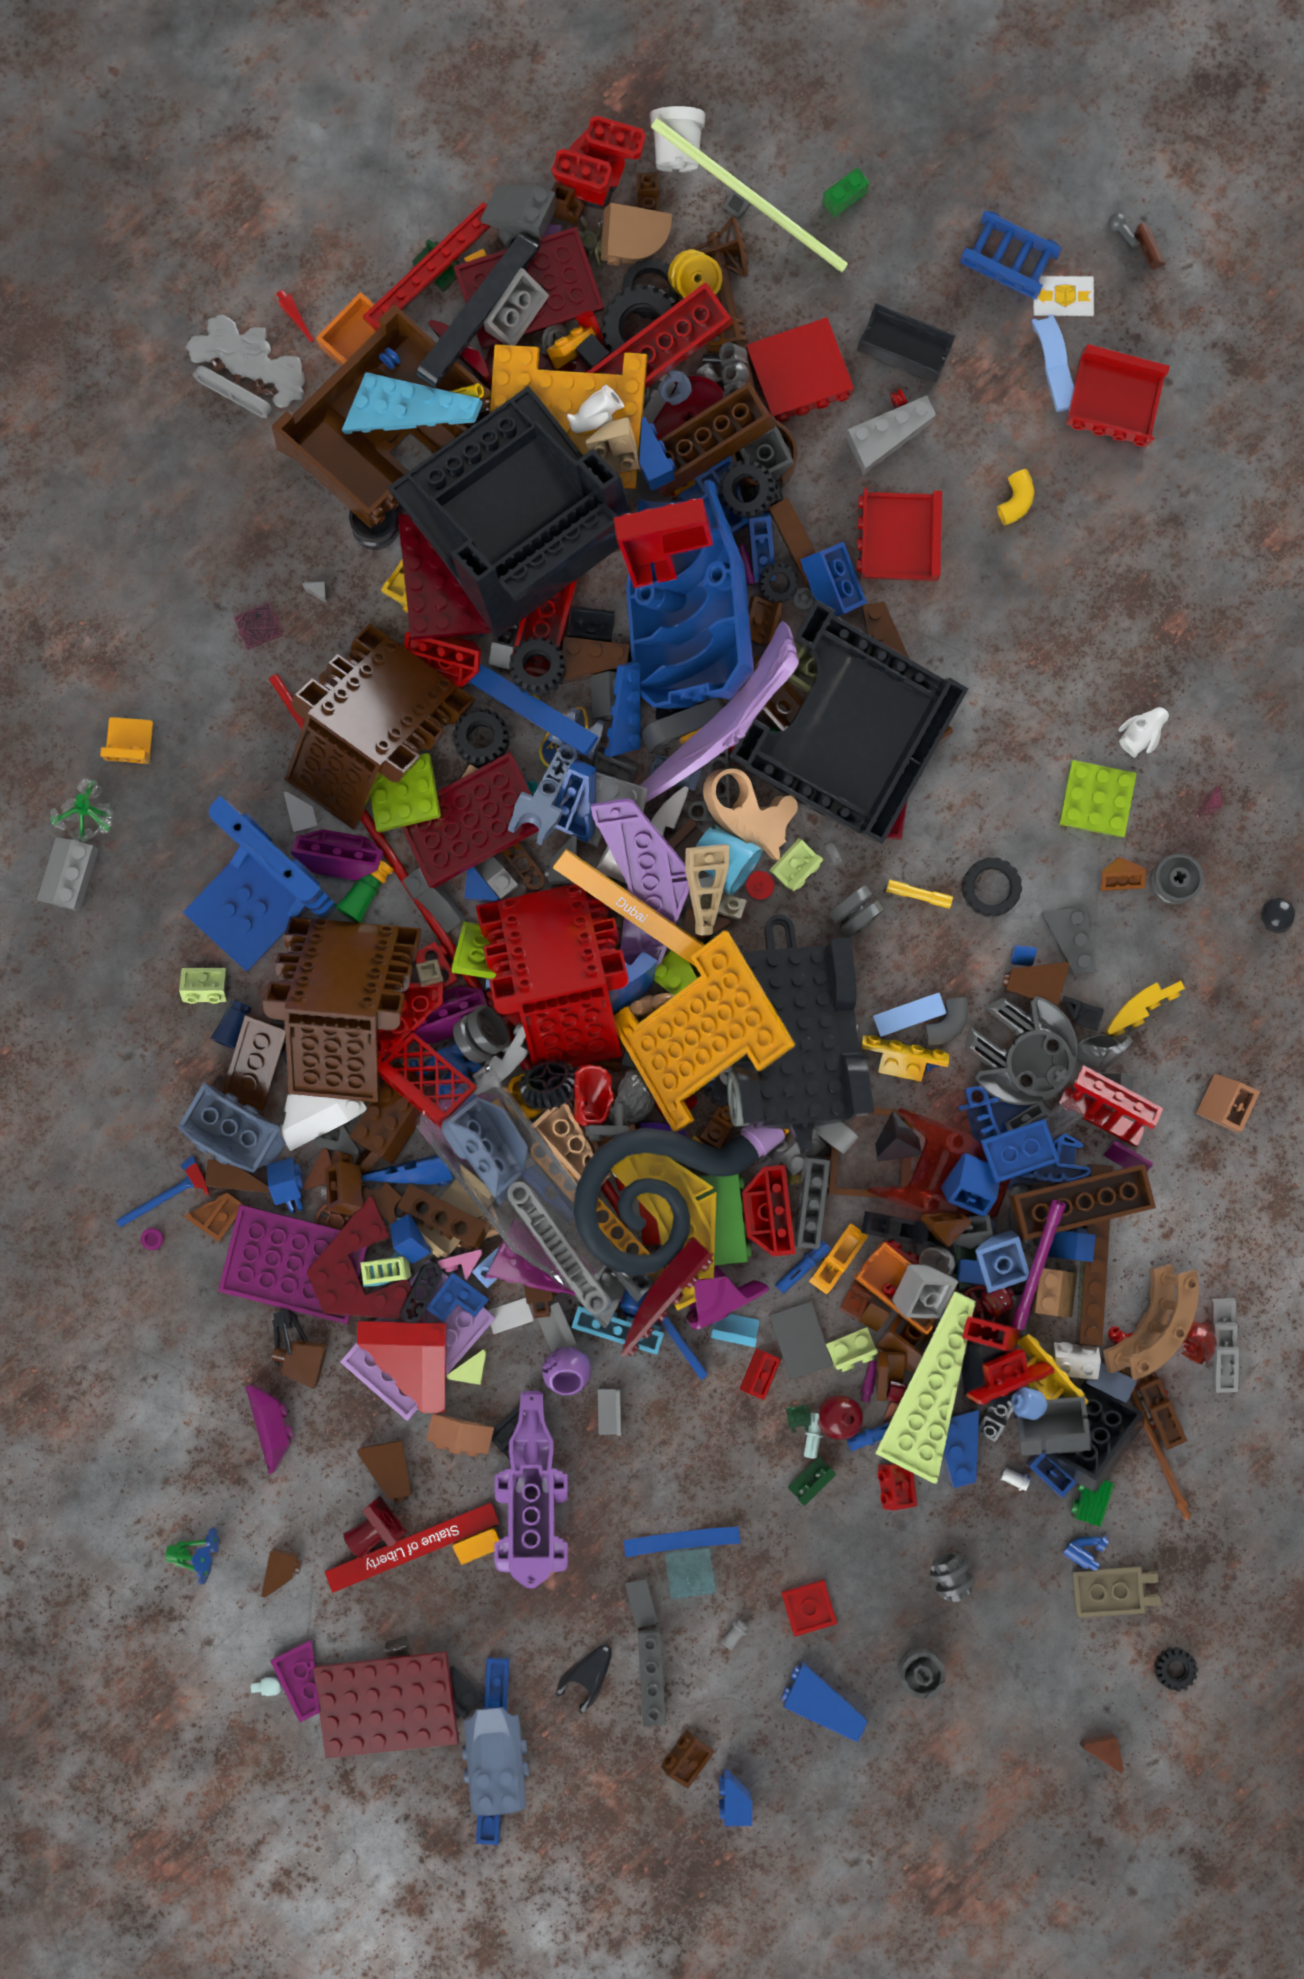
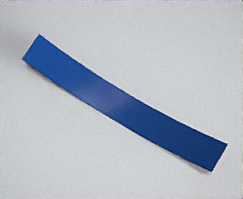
[623,1527,741,1558]

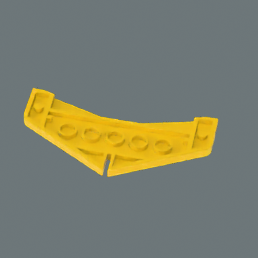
[611,1153,717,1311]

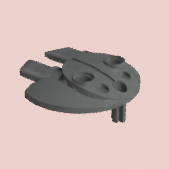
[965,996,1078,1105]

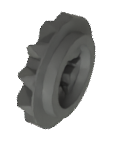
[540,325,570,357]

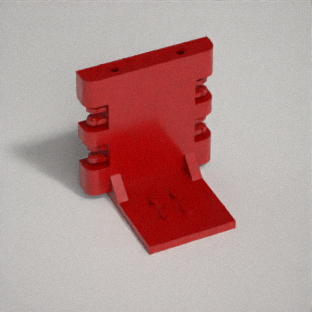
[476,884,629,1067]

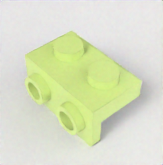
[769,838,823,891]

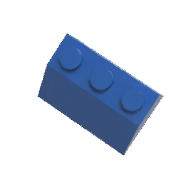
[800,542,867,616]

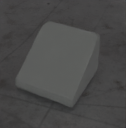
[722,189,751,219]

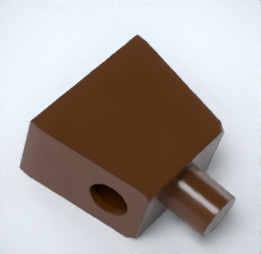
[272,1340,328,1389]

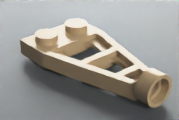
[685,844,729,935]

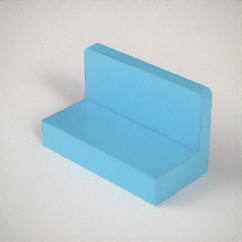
[711,1314,759,1347]

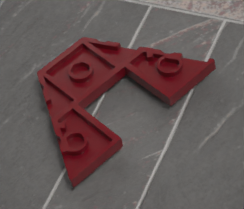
[307,1195,425,1320]

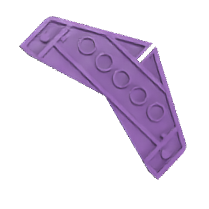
[591,799,689,966]

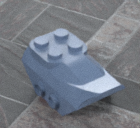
[177,1082,286,1173]
[441,1097,528,1205]
[462,1707,529,1816]

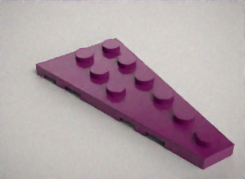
[485,1219,624,1305]

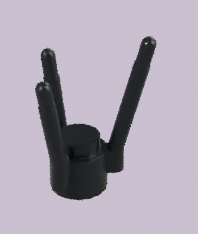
[272,1310,308,1366]

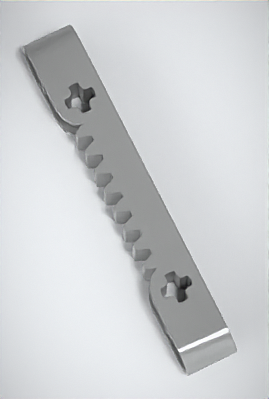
[508,1182,611,1316]

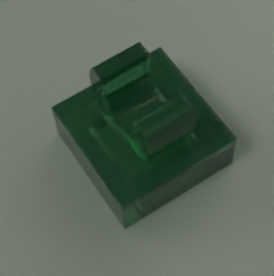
[786,1405,812,1433]

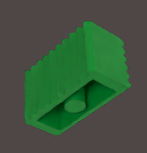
[822,168,869,217]
[1070,1480,1114,1527]

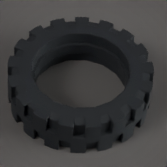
[622,258,679,319]
[962,857,1022,917]

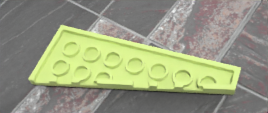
[875,1291,975,1484]

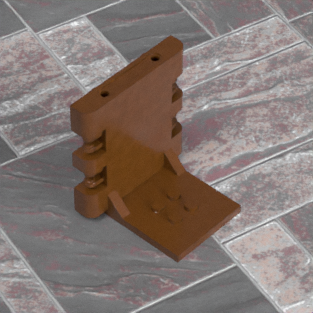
[284,623,475,830]
[263,916,421,1102]

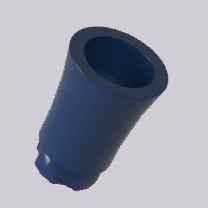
[210,1000,251,1050]

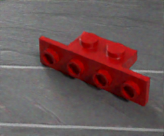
[967,1349,1055,1404]

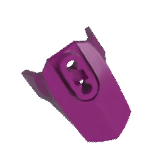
[685,1265,770,1330]

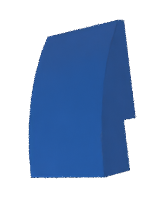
[608,952,658,1013]

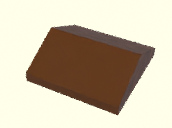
[761,681,803,732]

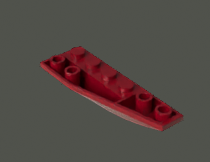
[621,1236,714,1358]

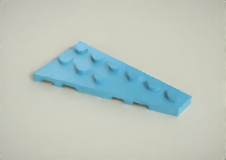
[342,372,483,434]

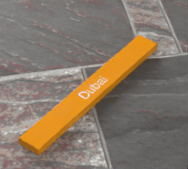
[553,849,705,967]

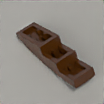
[768,498,816,589]
[1128,1367,1187,1450]

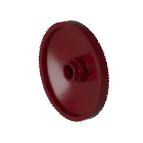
[653,376,724,441]

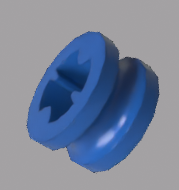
[379,347,401,370]

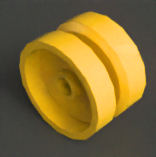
[668,249,723,298]

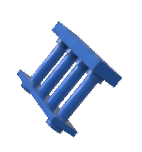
[960,210,1062,300]

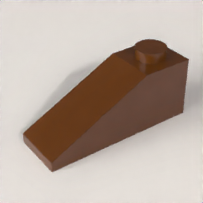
[205,1156,270,1193]

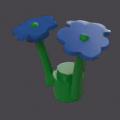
[165,1528,219,1584]

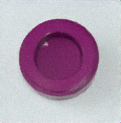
[140,1228,164,1250]

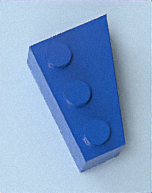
[555,759,596,842]
[943,1408,979,1488]

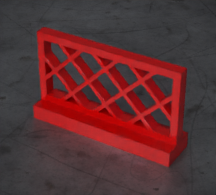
[378,1032,477,1129]

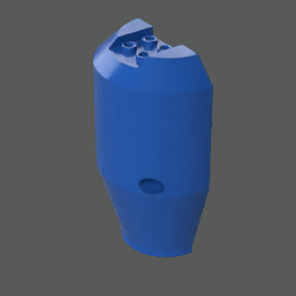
[626,480,754,709]

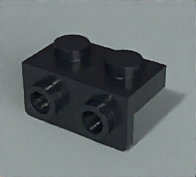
[568,606,615,642]

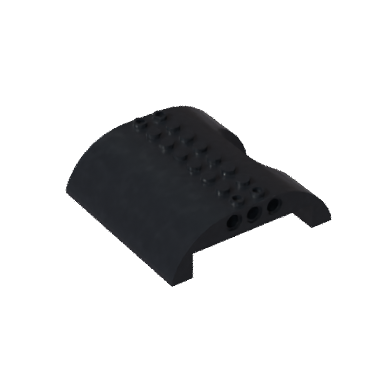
[729,599,969,844]

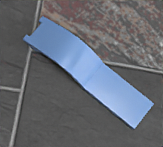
[1031,314,1074,412]

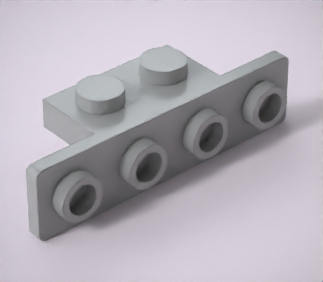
[755,1131,826,1176]

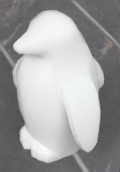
[567,385,624,433]
[1119,707,1169,758]

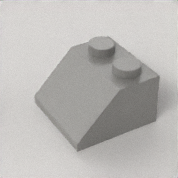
[892,1264,958,1318]

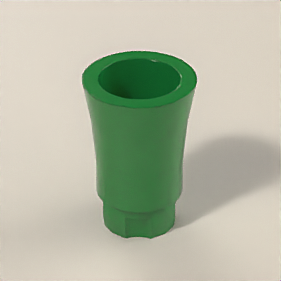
[335,874,382,923]

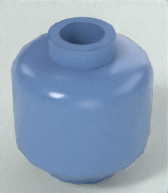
[1011,1387,1047,1420]

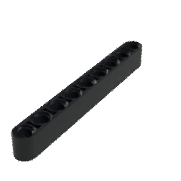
[416,232,541,387]

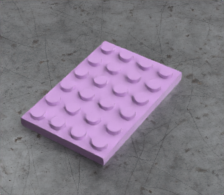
[340,1260,496,1421]

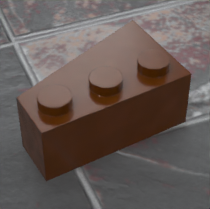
[559,637,630,685]

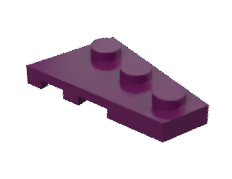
[270,1639,320,1723]

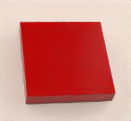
[781,1579,837,1637]

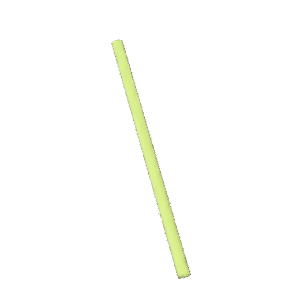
[651,118,848,272]

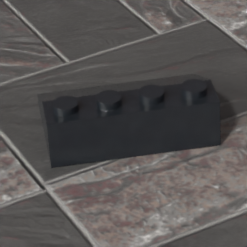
[1042,1380,1144,1493]

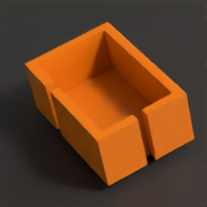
[316,292,376,367]

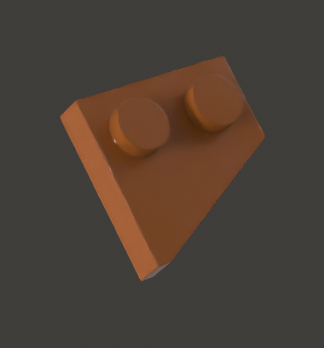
[184,1192,245,1242]

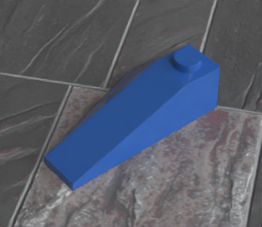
[361,1151,455,1187]

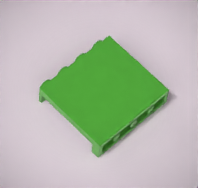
[696,1174,752,1265]

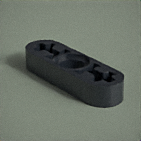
[400,1262,442,1323]

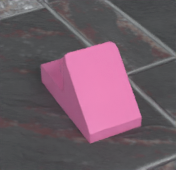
[437,1249,483,1281]

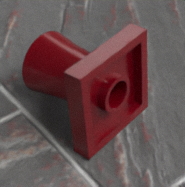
[343,1496,407,1558]

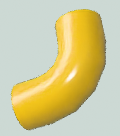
[997,469,1035,526]

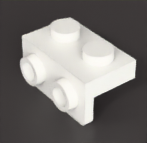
[1053,1342,1101,1380]

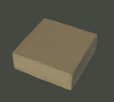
[416,959,443,987]

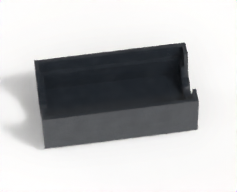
[857,303,956,383]

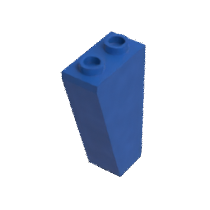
[781,1662,868,1742]

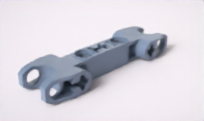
[508,707,605,845]

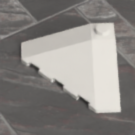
[279,1094,367,1151]

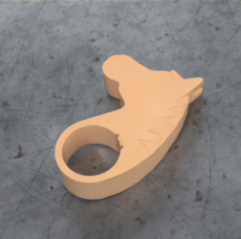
[703,769,798,860]

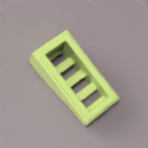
[361,1256,411,1285]

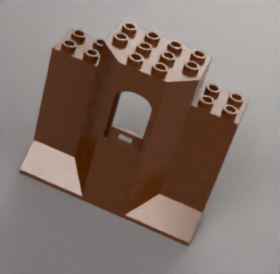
[272,305,491,529]

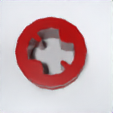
[889,389,908,409]

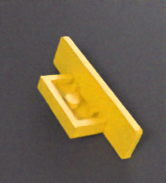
[861,1035,949,1082]
[1018,1334,1088,1404]

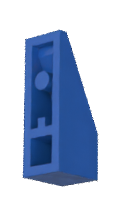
[747,511,776,583]

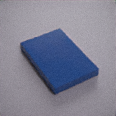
[981,1119,1060,1183]

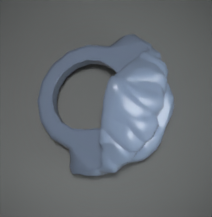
[659,370,692,405]

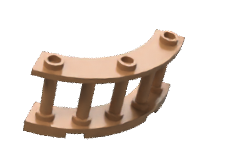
[1103,1264,1199,1380]

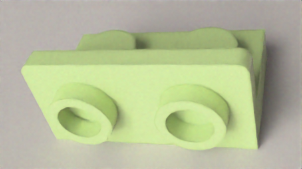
[179,968,227,1004]
[826,1327,878,1372]

